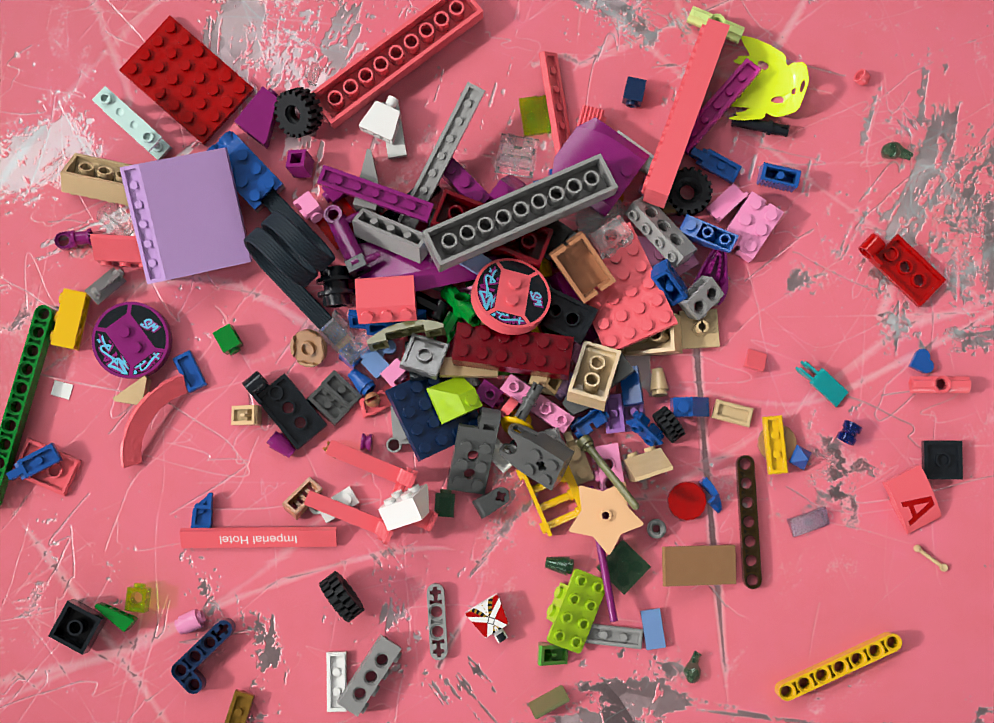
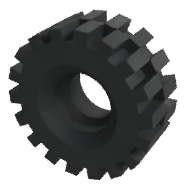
[274,87,323,138]
[667,167,713,217]
[319,571,365,622]

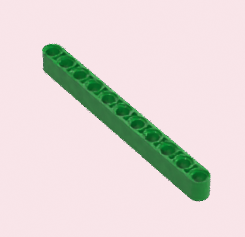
[0,305,57,506]

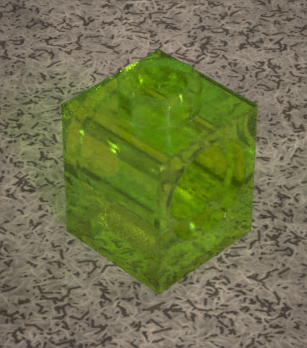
[124,583,151,613]

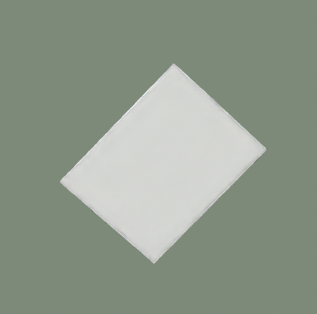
[51,380,73,400]

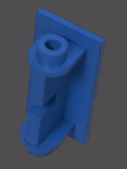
[570,408,610,439]
[626,410,664,446]

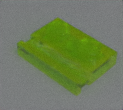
[519,95,551,137]

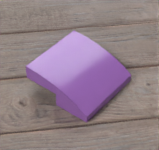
[604,392,645,434]

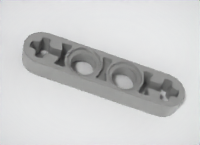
[427,583,448,660]

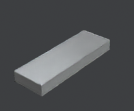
[585,623,643,649]

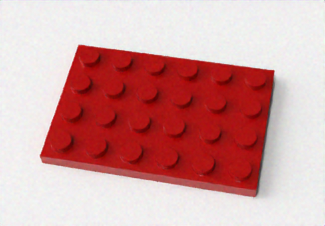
[119,15,254,145]

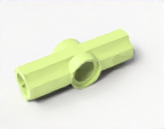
[686,6,745,44]

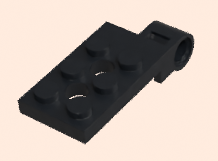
[539,286,599,345]
[242,371,328,450]

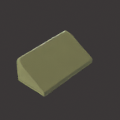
[529,685,570,719]

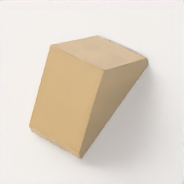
[113,376,151,405]
[231,405,262,426]

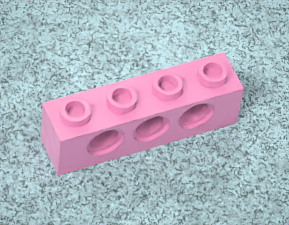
[500,374,574,434]
[592,443,629,519]

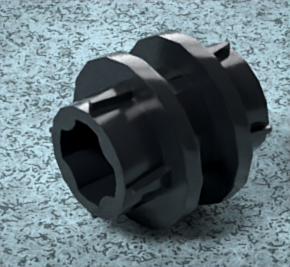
[316,266,356,308]

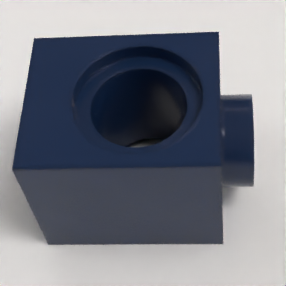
[622,76,647,108]

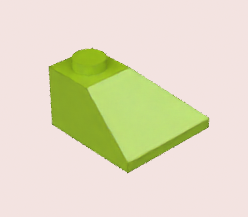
[426,378,483,424]

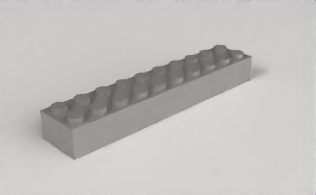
[422,153,618,272]

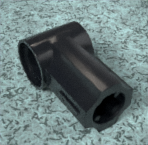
[416,291,451,323]

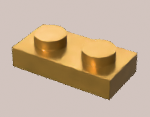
[225,689,255,723]

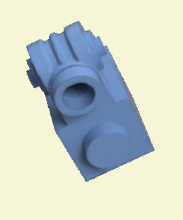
[361,340,397,380]

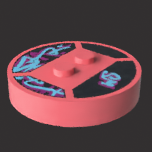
[471,258,551,335]

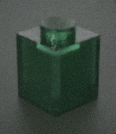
[434,489,455,517]

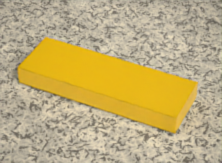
[762,415,788,475]

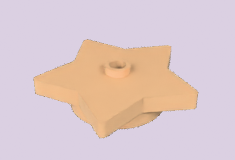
[569,482,644,555]

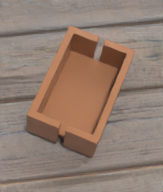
[548,231,616,303]

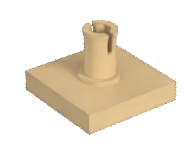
[678,309,720,349]

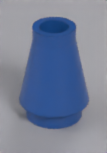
[348,368,376,396]

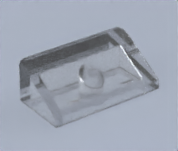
[96,202,134,236]
[338,330,373,366]

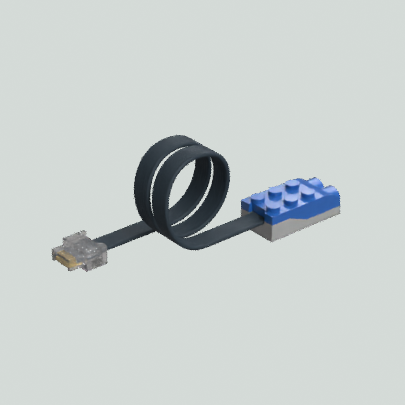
[207,131,356,354]

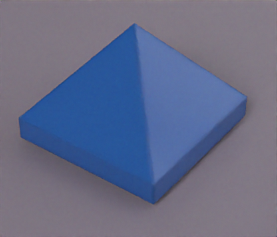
[789,445,811,470]

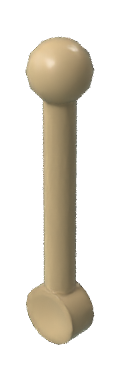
[913,545,948,572]

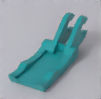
[795,361,848,407]

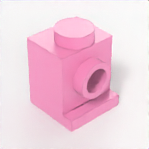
[293,191,324,224]
[380,358,409,387]

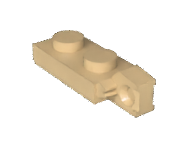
[563,431,595,485]

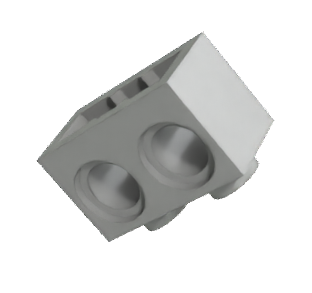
[678,276,724,320]

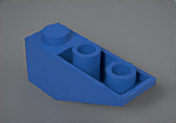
[679,214,739,253]

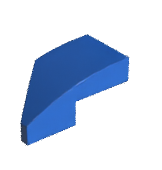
[698,477,722,513]
[191,493,213,528]

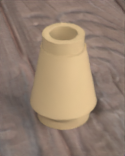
[650,368,669,397]

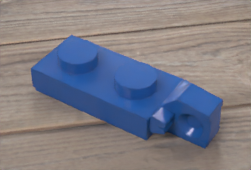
[689,147,742,184]
[6,443,62,480]

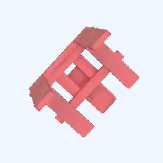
[304,440,438,545]

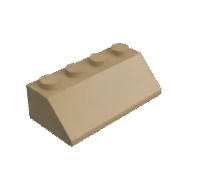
[60,153,131,207]

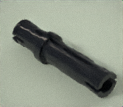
[731,114,790,137]

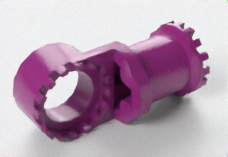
[54,228,93,250]

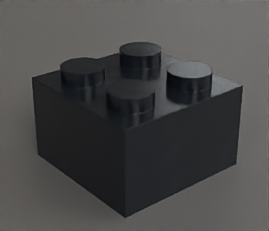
[48,599,107,655]

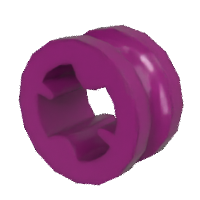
[360,433,372,451]

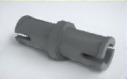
[514,381,544,421]

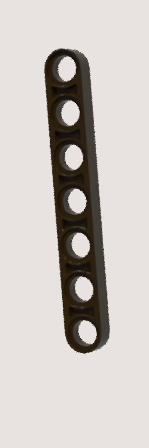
[736,455,762,589]

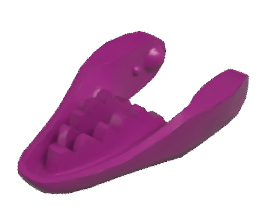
[693,249,728,305]

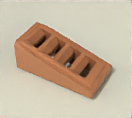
[282,477,323,520]

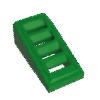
[94,602,138,632]

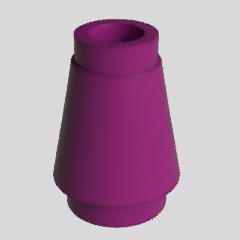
[266,431,296,458]

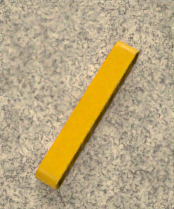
[774,632,902,701]

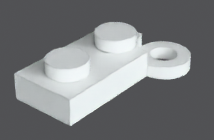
[309,486,360,523]

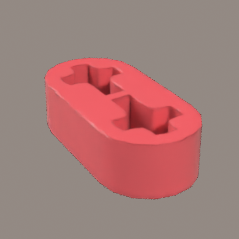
[501,396,519,418]

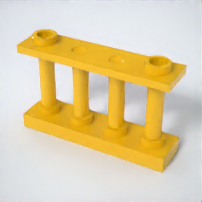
[516,465,581,536]

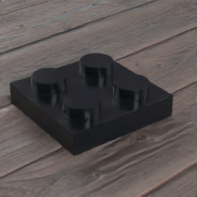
[921,441,963,480]

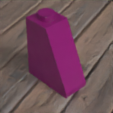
[234,86,278,149]
[489,173,526,202]

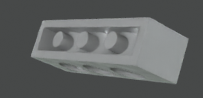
[624,196,697,268]
[337,634,402,717]

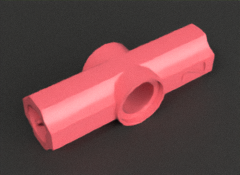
[908,375,971,394]

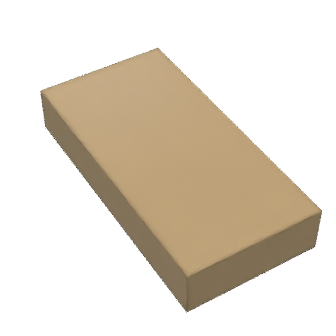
[711,399,754,427]

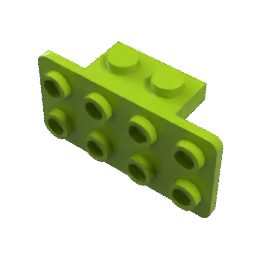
[546,569,605,653]

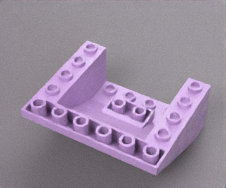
[120,147,252,284]

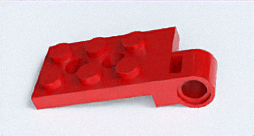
[858,233,946,308]

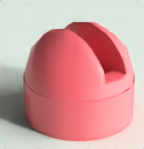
[853,69,871,85]

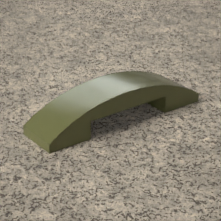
[367,320,446,352]

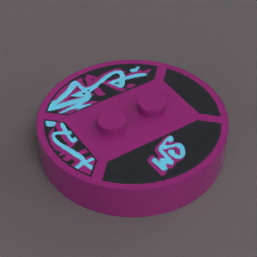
[92,302,172,379]

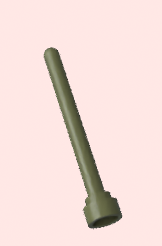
[576,434,639,510]

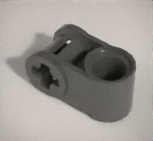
[472,487,510,519]

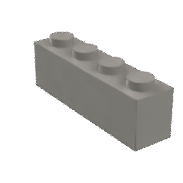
[352,208,429,264]

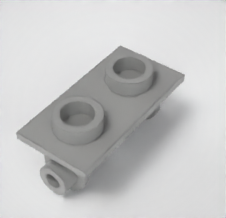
[85,267,126,304]

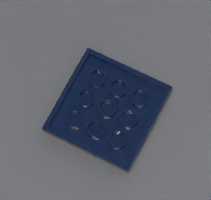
[385,374,478,462]

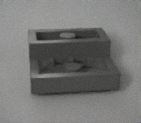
[307,370,362,426]

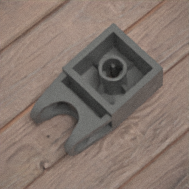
[499,423,575,491]

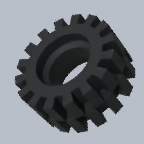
[652,406,685,443]

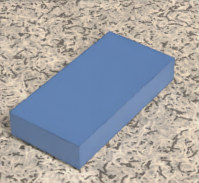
[640,608,666,650]

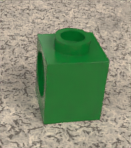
[213,324,243,355]

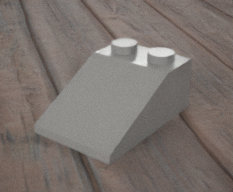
[353,149,384,214]

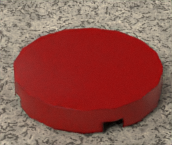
[667,482,706,520]

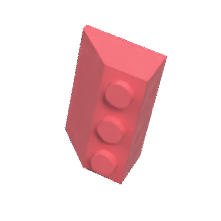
[90,234,143,268]
[355,275,417,324]

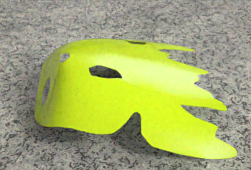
[729,36,809,120]

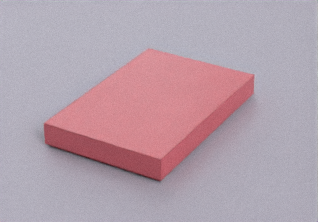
[13,438,82,496]

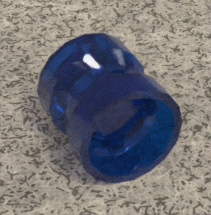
[836,420,862,446]

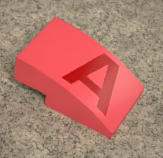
[882,465,942,534]

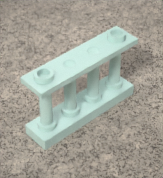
[92,86,172,160]

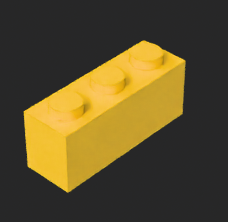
[50,288,91,351]

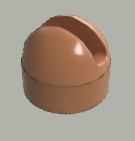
[364,392,380,408]

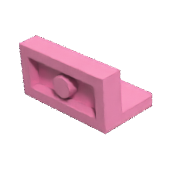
[705,183,749,223]

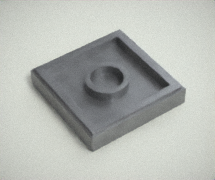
[399,333,449,380]

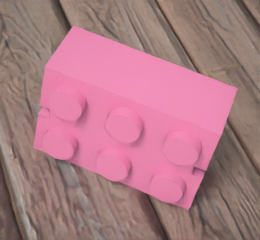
[725,191,784,263]

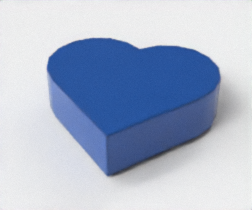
[908,349,934,374]

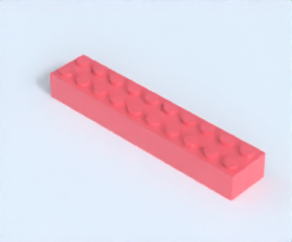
[311,0,483,129]
[641,18,730,209]

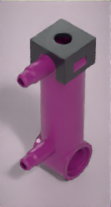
[323,205,381,279]

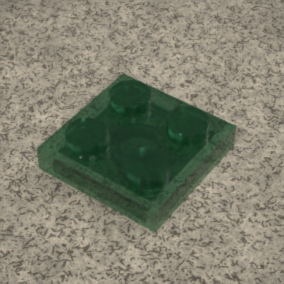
[596,539,651,595]

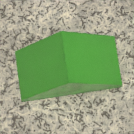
[537,642,568,666]

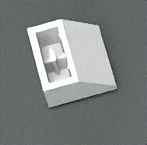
[378,484,429,531]

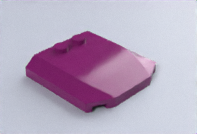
[552,117,650,218]

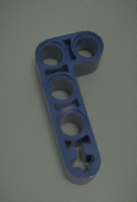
[171,618,236,694]

